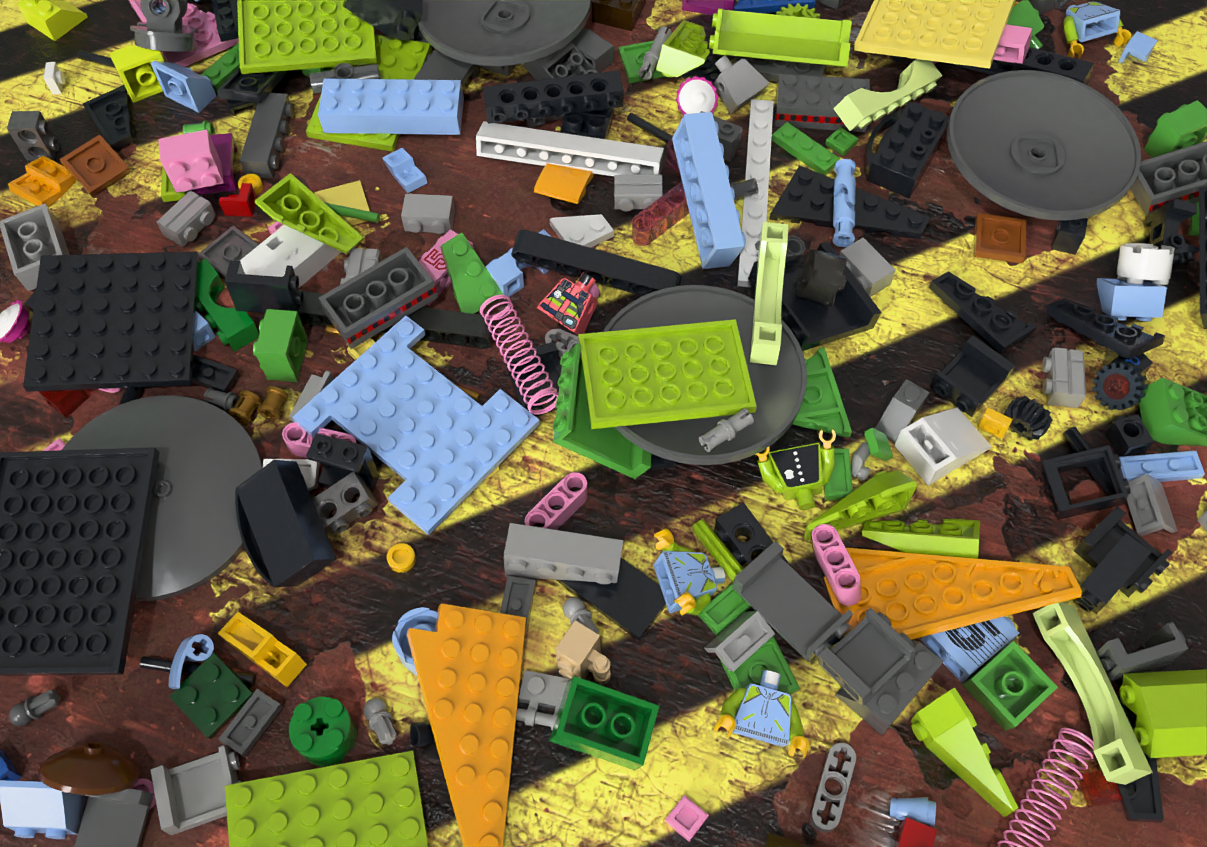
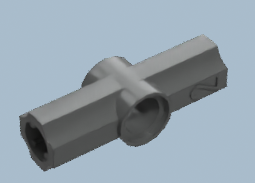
[309,63,381,93]

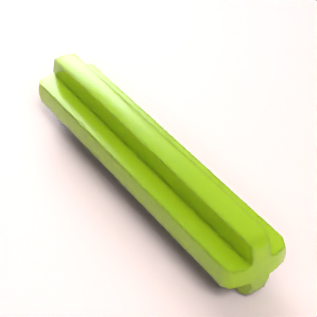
[692,520,743,582]

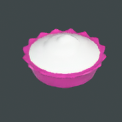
[676,76,719,116]
[0,300,30,343]

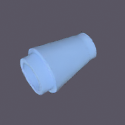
[889,797,936,827]

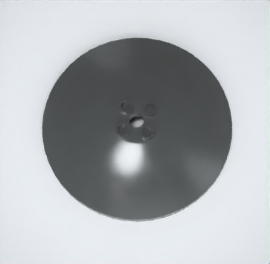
[418,0,591,66]
[947,70,1141,220]
[603,285,807,465]
[62,396,263,601]

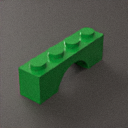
[196,258,259,352]

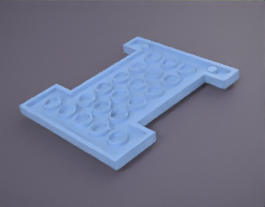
[292,316,540,535]

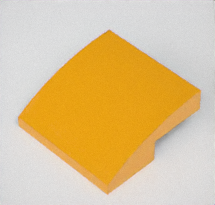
[8,155,76,207]
[534,163,594,204]

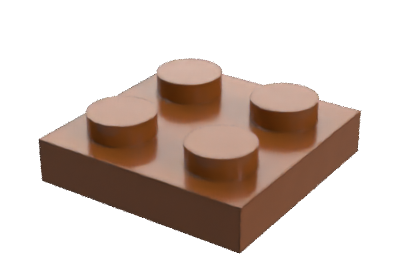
[60,134,131,197]
[974,213,1026,263]

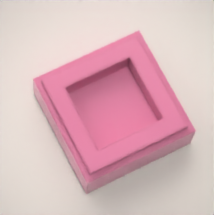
[665,795,709,842]

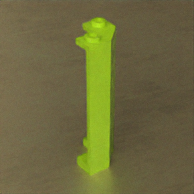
[709,8,852,67]
[1120,669,1207,758]

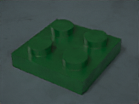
[169,653,254,739]

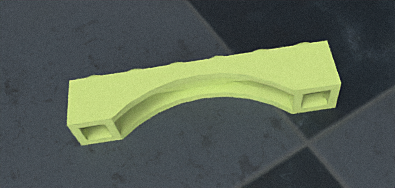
[834,59,942,131]
[750,222,789,365]
[1032,602,1153,785]

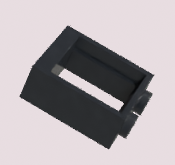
[1041,445,1131,520]
[1075,533,1151,614]

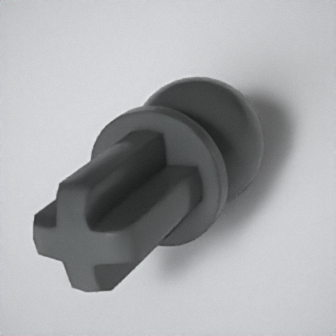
[9,689,61,727]

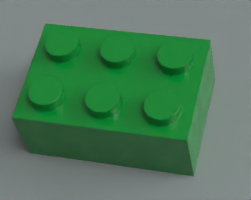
[549,676,659,771]

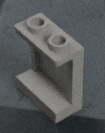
[151,745,242,836]

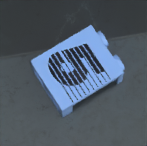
[921,616,1019,684]

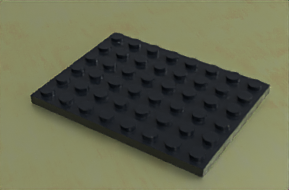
[0,448,160,676]

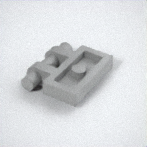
[516,670,570,730]

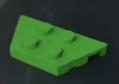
[793,347,852,437]

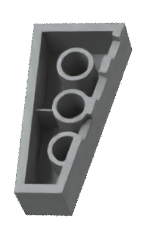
[504,523,623,584]

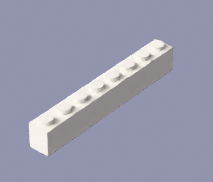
[476,121,664,177]

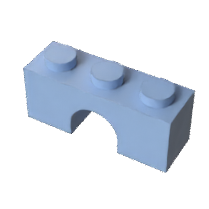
[485,229,550,297]

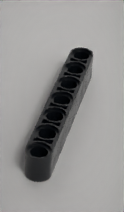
[511,230,682,296]

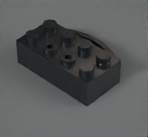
[864,101,950,199]
[235,460,337,587]

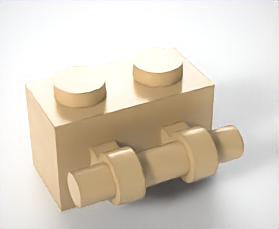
[555,620,611,685]

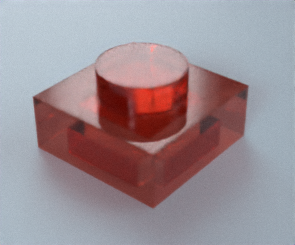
[1078,770,1122,808]

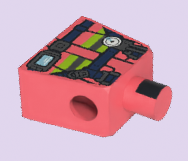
[537,272,598,335]

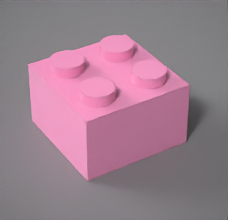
[158,130,224,193]

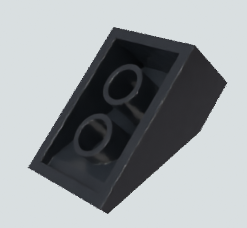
[344,0,423,41]

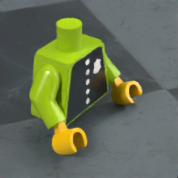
[755,428,836,510]

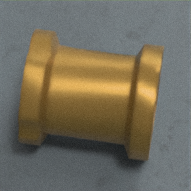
[257,386,289,421]
[228,390,262,425]

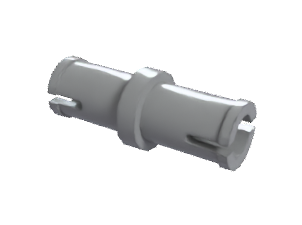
[699,408,754,452]

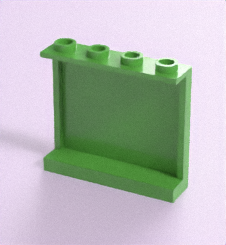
[553,343,651,479]

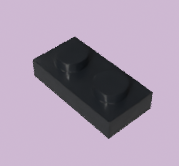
[191,354,240,393]

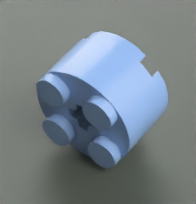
[392,607,438,675]

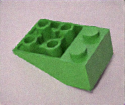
[1139,378,1207,447]

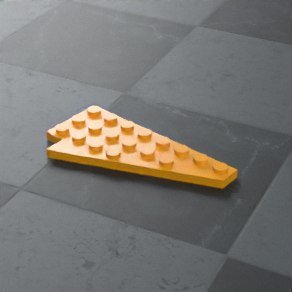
[824,548,1082,640]
[407,603,526,847]

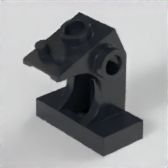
[1145,198,1200,263]

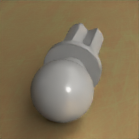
[563,597,599,635]
[363,698,397,745]

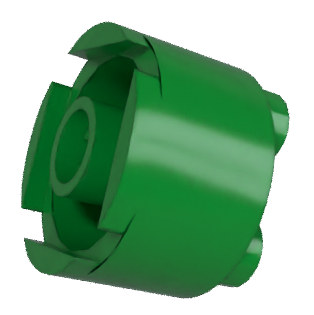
[289,697,357,766]

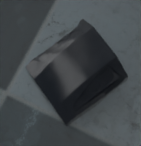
[560,108,614,139]

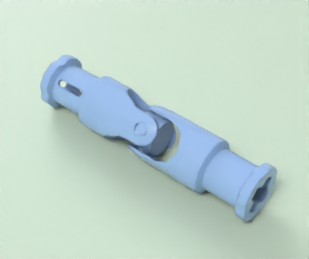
[833,159,856,247]

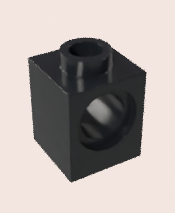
[1051,218,1088,255]
[1105,414,1154,457]

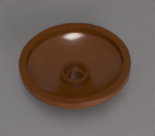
[39,742,140,795]

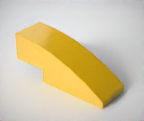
[218,612,307,687]

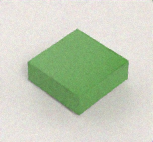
[825,127,859,156]
[865,428,893,461]

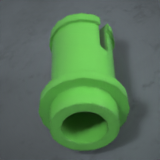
[183,121,215,135]

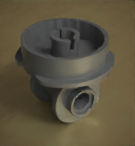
[130,0,198,52]

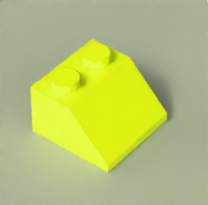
[17,0,88,41]
[109,45,164,103]

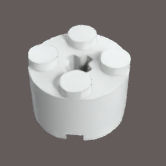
[1116,243,1175,285]

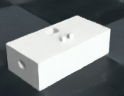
[240,225,341,288]

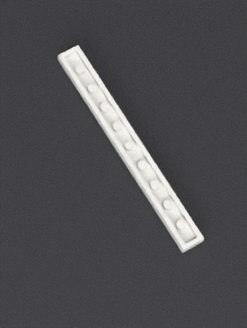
[737,99,774,287]

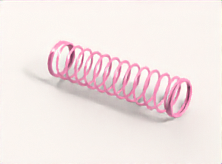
[480,295,559,414]
[998,728,1095,847]

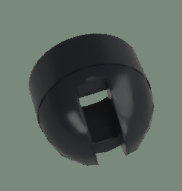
[410,721,434,747]

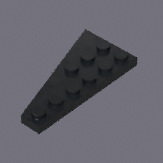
[769,165,931,240]

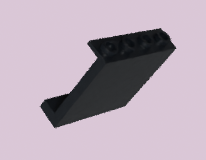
[748,241,882,351]

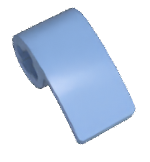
[169,634,214,689]

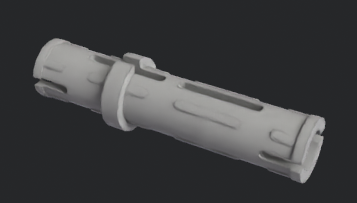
[638,26,672,80]

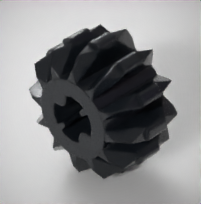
[1004,396,1053,441]

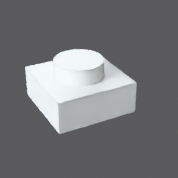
[44,62,65,95]

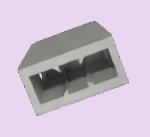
[714,55,769,114]

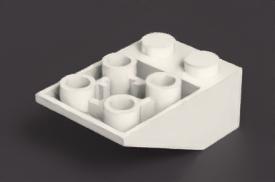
[894,407,992,486]

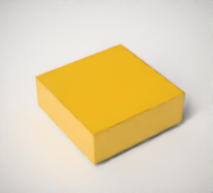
[977,407,1013,439]

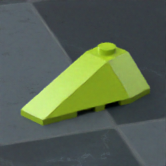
[656,20,710,77]
[255,173,364,254]
[803,470,917,541]
[862,519,980,559]
[911,688,1018,818]

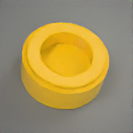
[238,174,263,195]
[387,543,416,573]

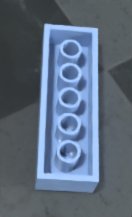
[318,79,464,135]
[672,112,746,269]

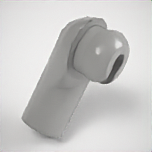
[851,442,871,481]

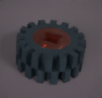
[1092,361,1148,410]

